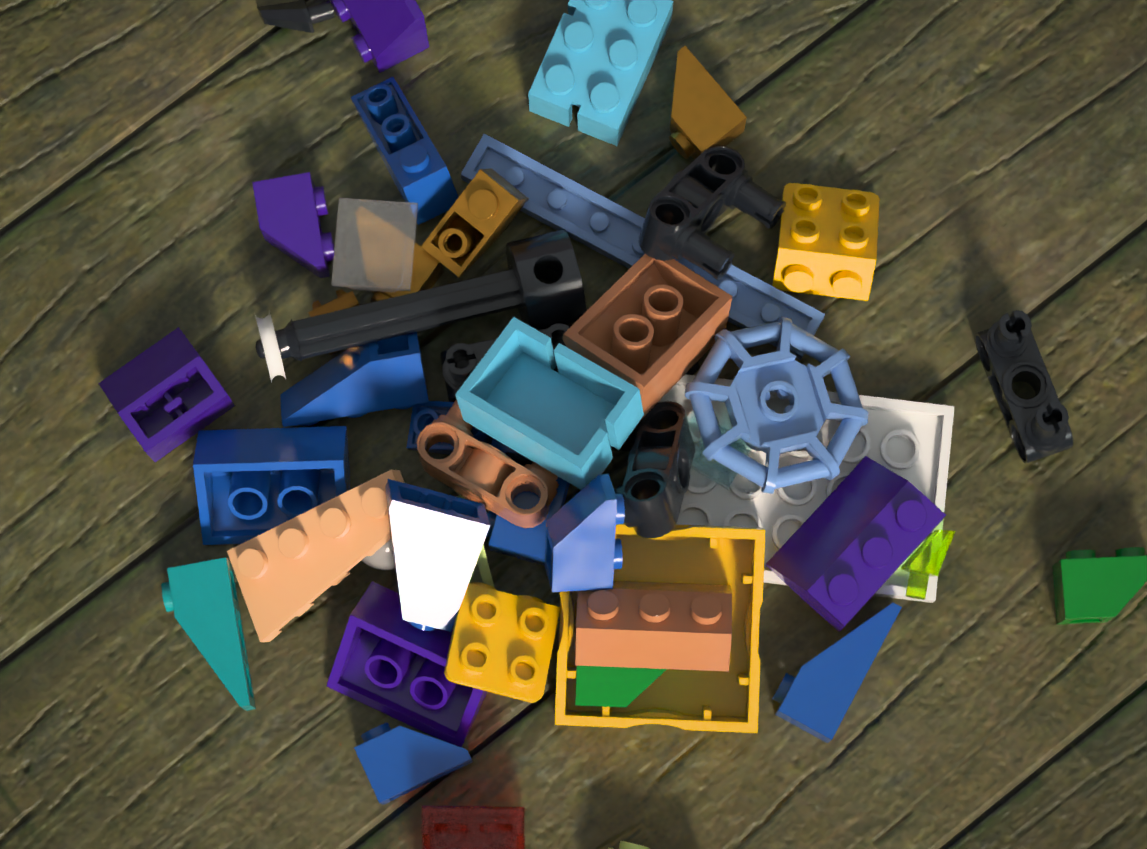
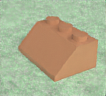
[563,254,733,422]
[575,581,732,672]

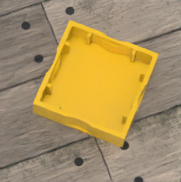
[555,524,765,733]

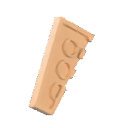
[227,469,405,642]

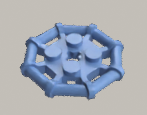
[685,316,869,494]

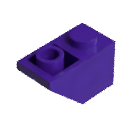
[252,172,336,278]

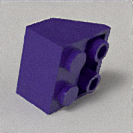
[98,327,235,462]

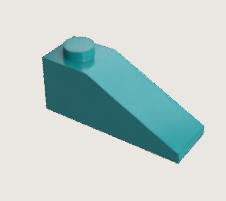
[161,557,256,711]

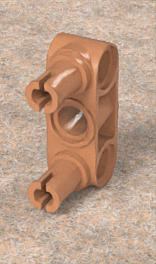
[417,399,559,528]

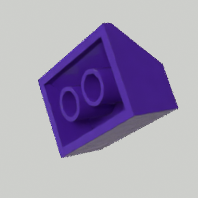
[330,0,429,73]
[766,456,946,632]
[326,581,488,748]

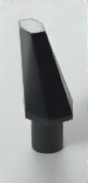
[257,0,335,33]

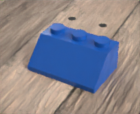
[193,426,350,545]

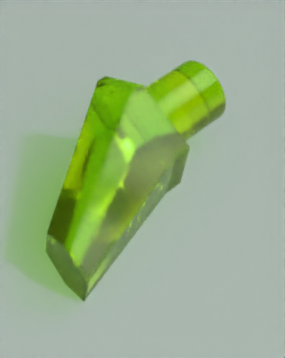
[901,530,956,600]

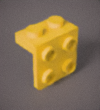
[772,183,880,301]
[444,582,561,703]

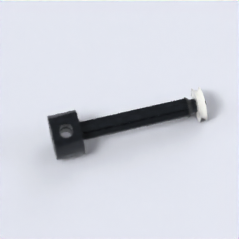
[254,229,587,383]

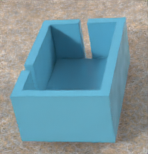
[528,0,673,146]
[455,317,644,490]

